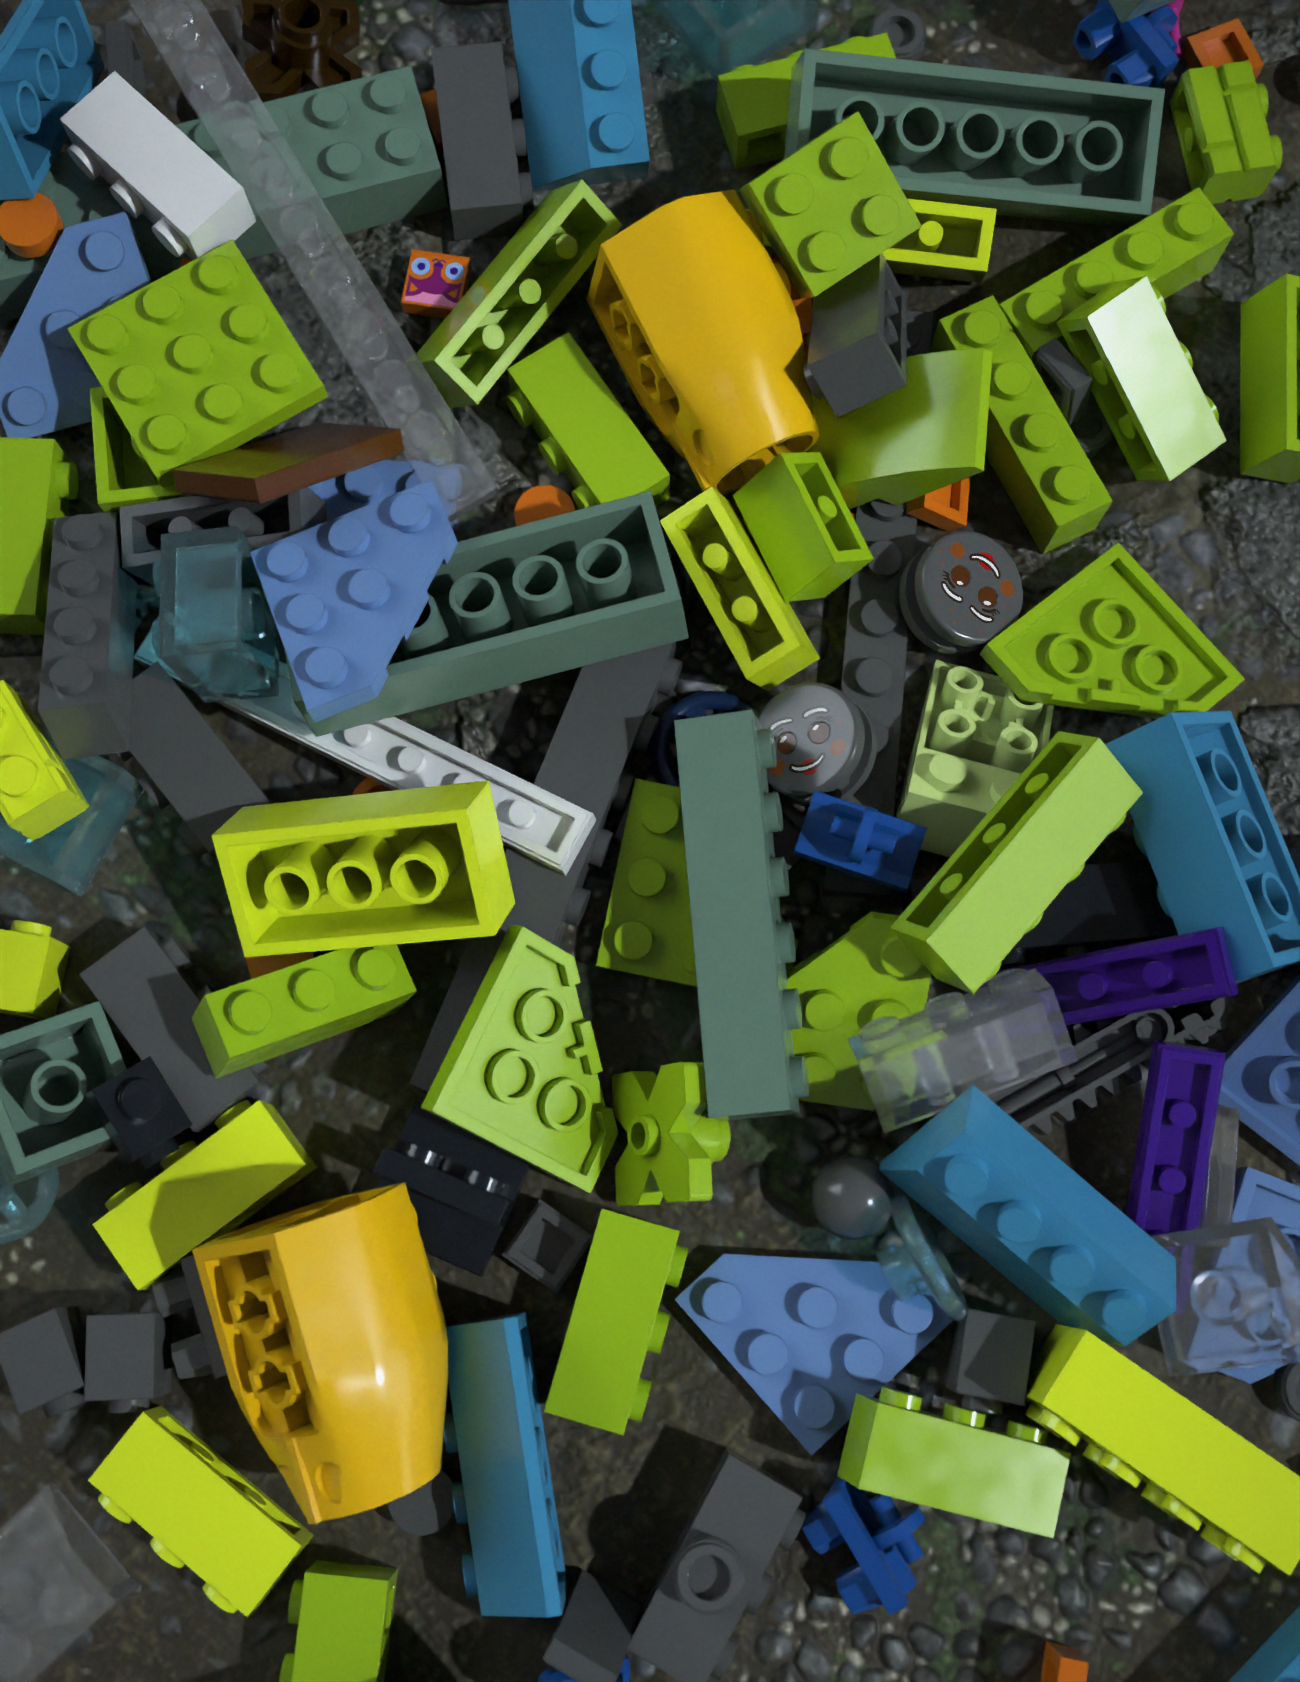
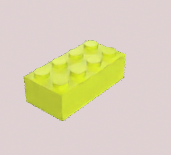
[211,780,515,958]
[1025,1324,1300,1576]

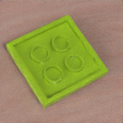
[67,239,328,488]

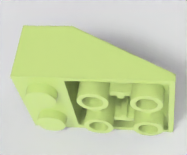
[895,659,1054,857]

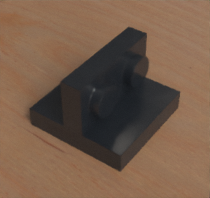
[373,1101,532,1277]

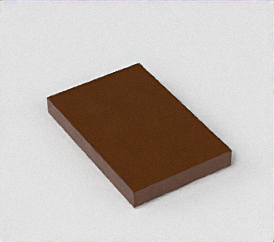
[172,422,404,504]

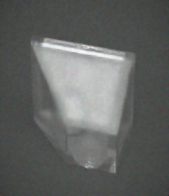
[1151,1217,1300,1377]

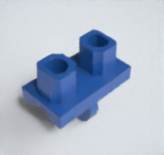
[1072,0,1179,89]
[793,791,927,893]
[801,1477,926,1616]

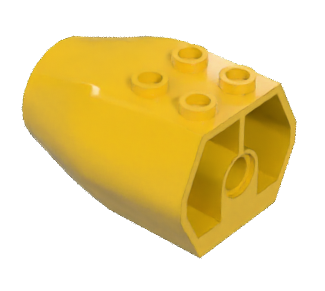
[587,189,820,495]
[192,1182,448,1524]

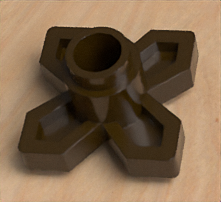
[241,0,362,106]

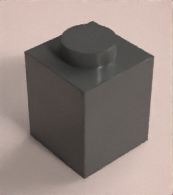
[0,1306,87,1419]
[945,1306,1036,1415]
[84,1311,172,1413]

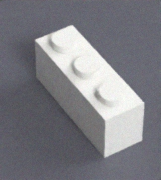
[60,71,256,260]

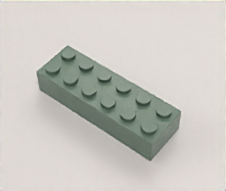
[784,48,1165,228]
[285,491,689,737]

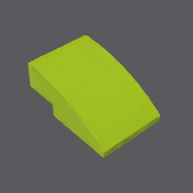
[807,348,993,510]

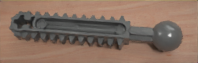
[811,996,1233,1241]

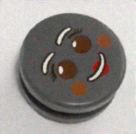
[899,531,1023,655]
[757,682,877,807]

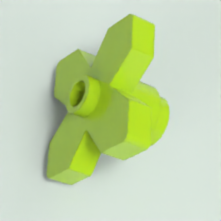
[612,1062,731,1207]

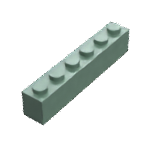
[674,710,809,1121]

